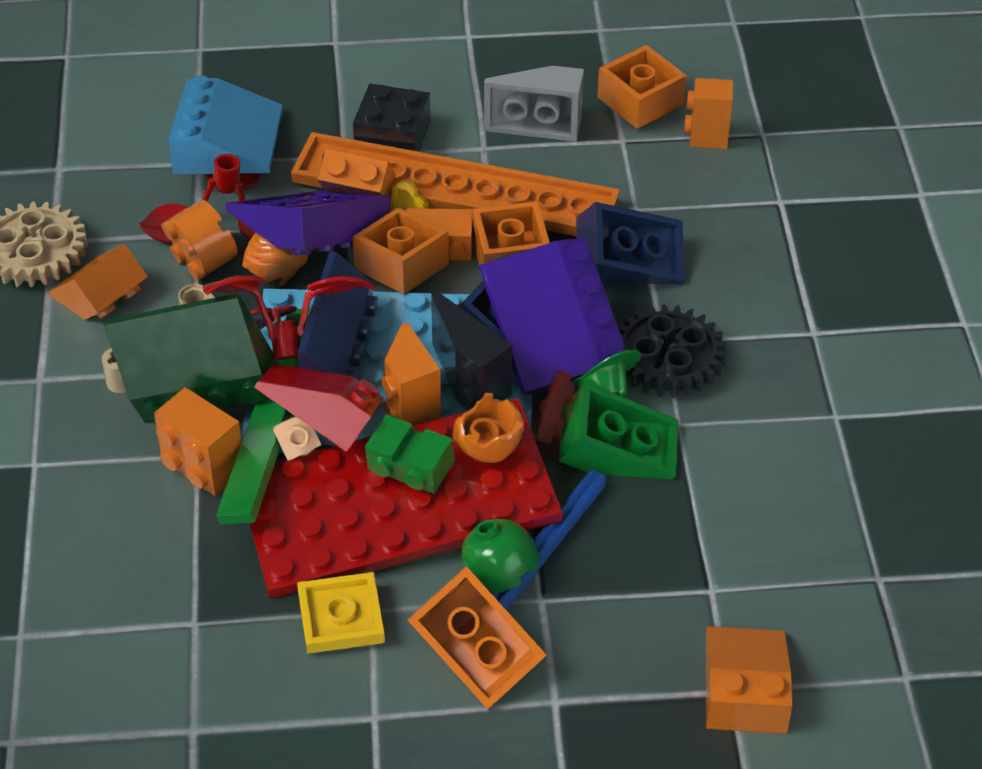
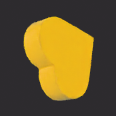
[390,180,429,212]

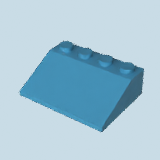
[168,76,283,174]

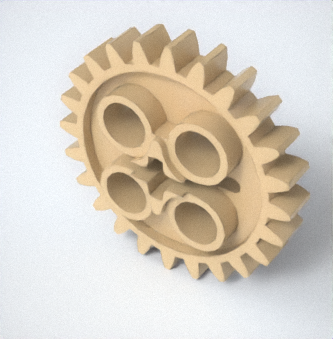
[0,201,88,287]

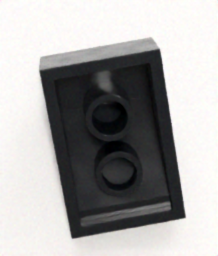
[431,290,512,409]

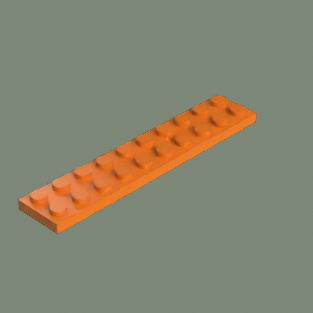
[291,132,620,236]

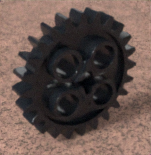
[618,304,726,398]

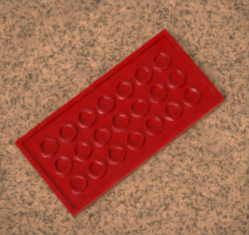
[249,398,563,599]

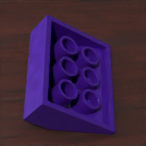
[225,191,390,255]
[478,238,626,395]

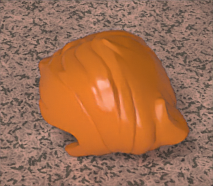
[242,232,314,286]
[453,393,524,463]

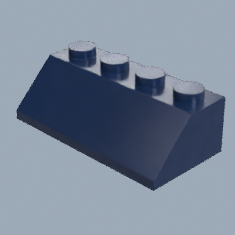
[298,251,378,378]

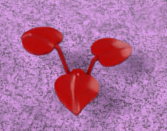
[140,154,260,244]
[202,275,375,360]

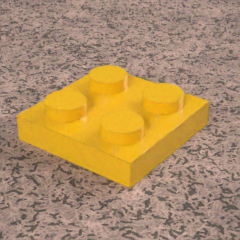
[297,572,385,654]

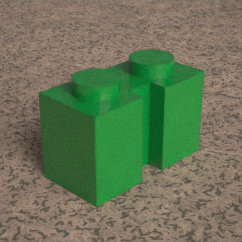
[365,414,454,494]

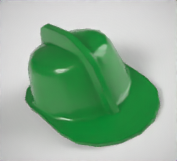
[567,350,642,398]

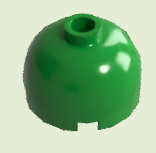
[461,519,540,593]

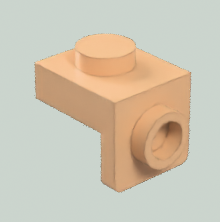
[273,416,321,461]

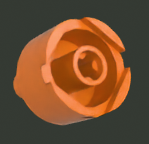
[161,200,238,281]

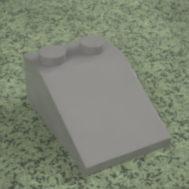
[484,66,584,142]

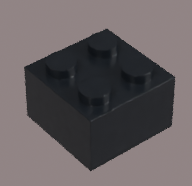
[353,83,431,152]

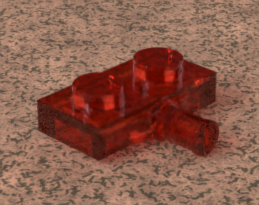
[534,370,575,444]

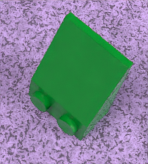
[559,382,678,480]

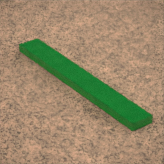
[216,308,311,525]

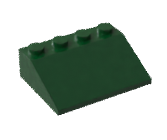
[104,293,280,423]

